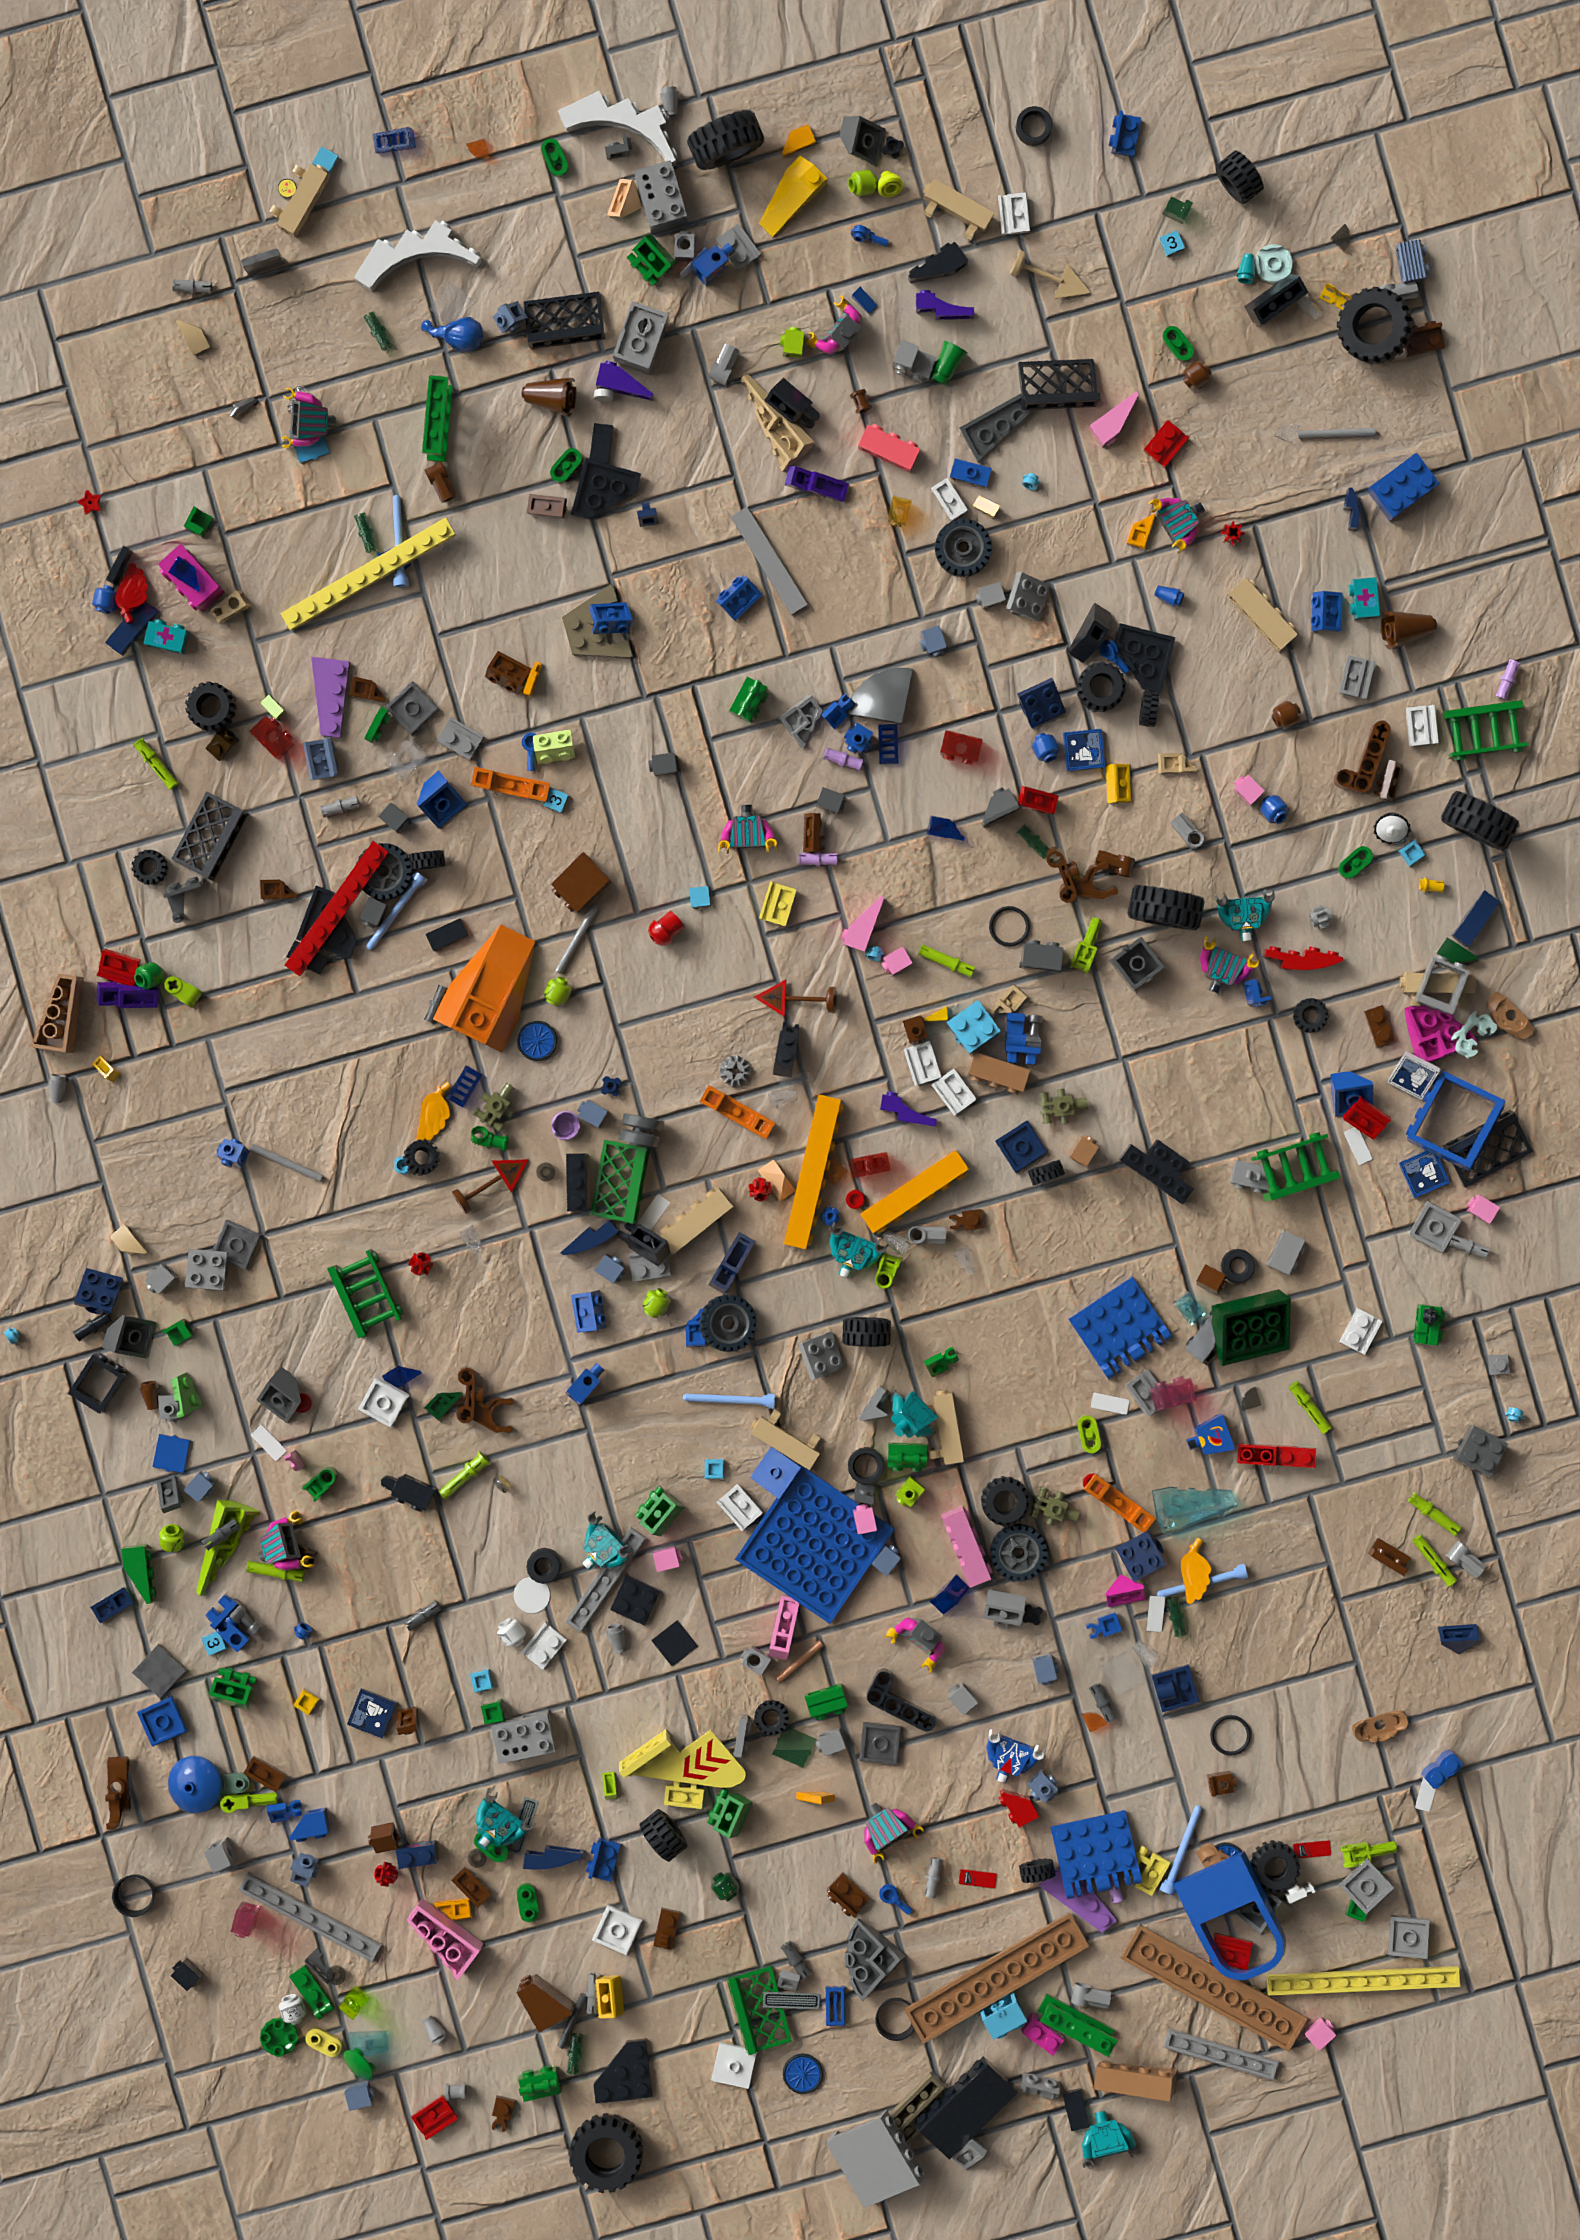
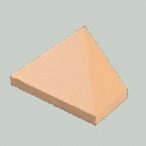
[608,179,642,218]
[758,1159,796,1201]

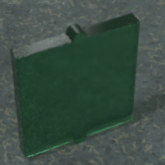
[773,1726,816,1768]

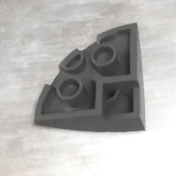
[845,668,913,725]
[844,1919,906,2001]

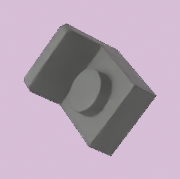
[605,132,632,160]
[853,1482,875,1505]

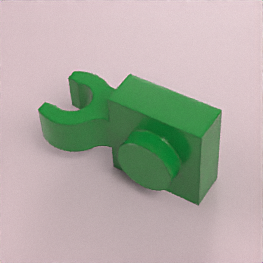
[924,1347,959,1377]

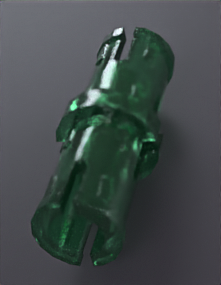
[363,311,393,351]
[354,512,378,553]
[1016,824,1049,859]
[1166,1596,1187,1637]
[566,2033,583,2074]

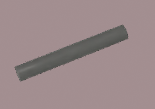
[557,1993,588,2049]

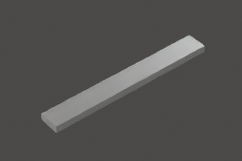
[238,1872,382,1963]

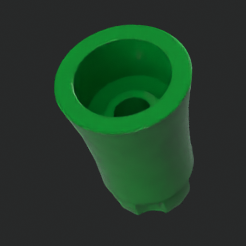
[930,340,968,386]

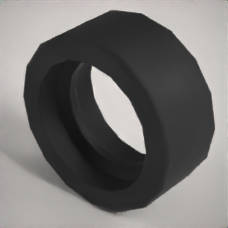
[1015,106,1053,146]
[848,1447,884,1485]

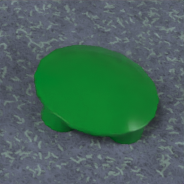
[260,2017,298,2057]
[343,2048,376,2081]

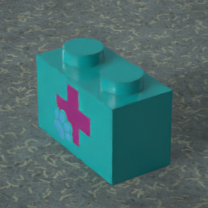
[1348,577,1380,620]
[144,619,189,655]

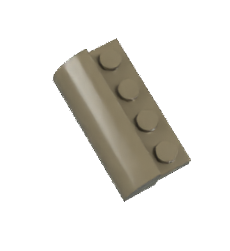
[889,2072,948,2145]

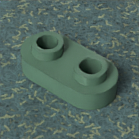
[221,1772,251,1794]

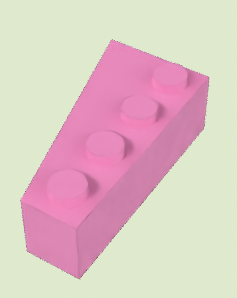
[941,1506,993,1588]
[407,1899,483,1980]

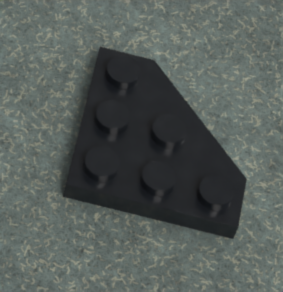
[571,458,641,520]
[1115,623,1176,694]
[296,885,357,959]
[593,2038,653,2104]

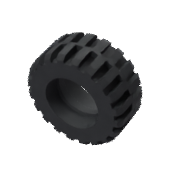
[687,109,765,170]
[1337,287,1414,364]
[1441,791,1519,851]
[1127,885,1205,930]
[569,2113,643,2193]

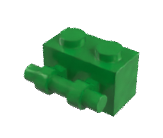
[626,234,677,286]
[729,676,769,723]
[887,1442,927,1472]
[635,1486,685,1537]
[209,1667,257,1710]
[707,1788,753,1838]
[518,2065,562,2102]

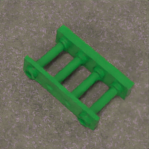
[422,375,453,462]
[1443,700,1529,761]
[1251,1132,1341,1201]
[327,1249,403,1339]
[1038,1993,1118,2057]

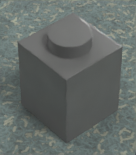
[648,752,677,776]
[816,787,847,814]
[378,802,410,833]
[360,897,388,928]

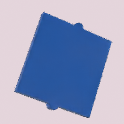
[152,1434,190,1473]

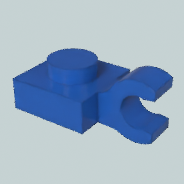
[821,694,855,729]
[267,1800,302,1823]

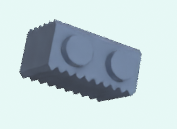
[1395,239,1429,284]

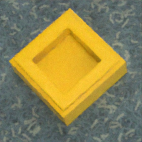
[293,1688,320,1715]

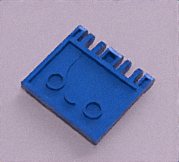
[1068,1277,1173,1380]
[1050,1810,1142,1899]

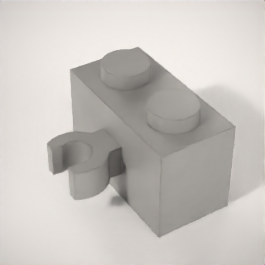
[1229,1160,1274,1193]
[983,1589,1026,1629]

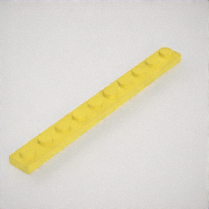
[281,518,456,631]
[1266,1966,1460,1996]

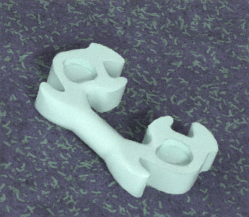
[1451,1011,1497,1059]

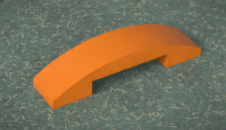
[471,767,550,802]
[699,1085,775,1139]
[1084,1474,1156,1533]

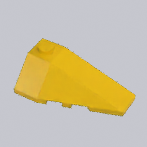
[759,156,827,238]

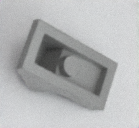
[859,1385,889,1421]
[952,2137,987,2170]

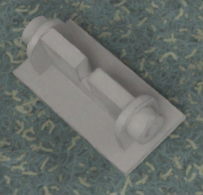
[1019,2072,1060,2100]

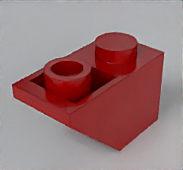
[999,1789,1039,1828]

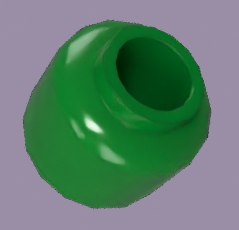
[134,962,164,990]

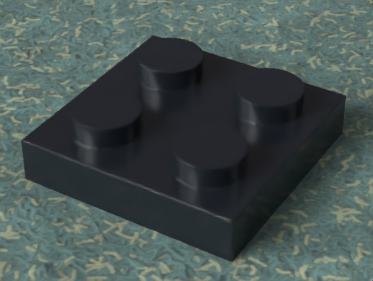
[610,1574,661,1626]

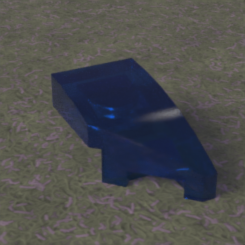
[168,556,200,592]
[927,816,965,841]
[382,1366,422,1388]

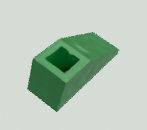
[121,1544,156,1604]

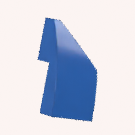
[685,1308,706,1348]

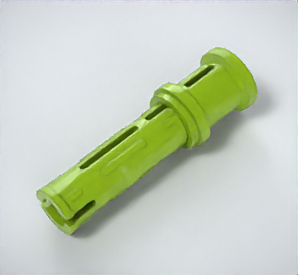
[438,1451,491,1500]

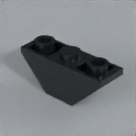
[1067,603,1110,663]

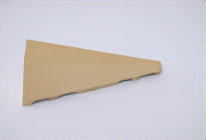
[741,374,815,472]

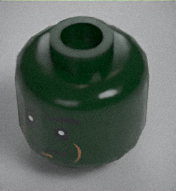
[711,1872,739,1902]

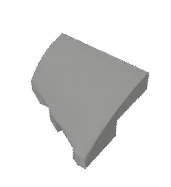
[778,694,822,748]

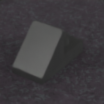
[157,1475,184,1514]

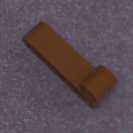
[1334,720,1391,794]

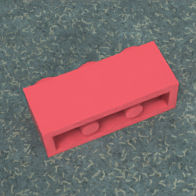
[858,424,920,473]

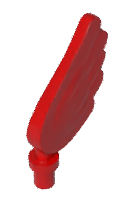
[115,563,148,624]

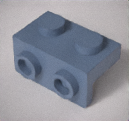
[303,737,339,781]

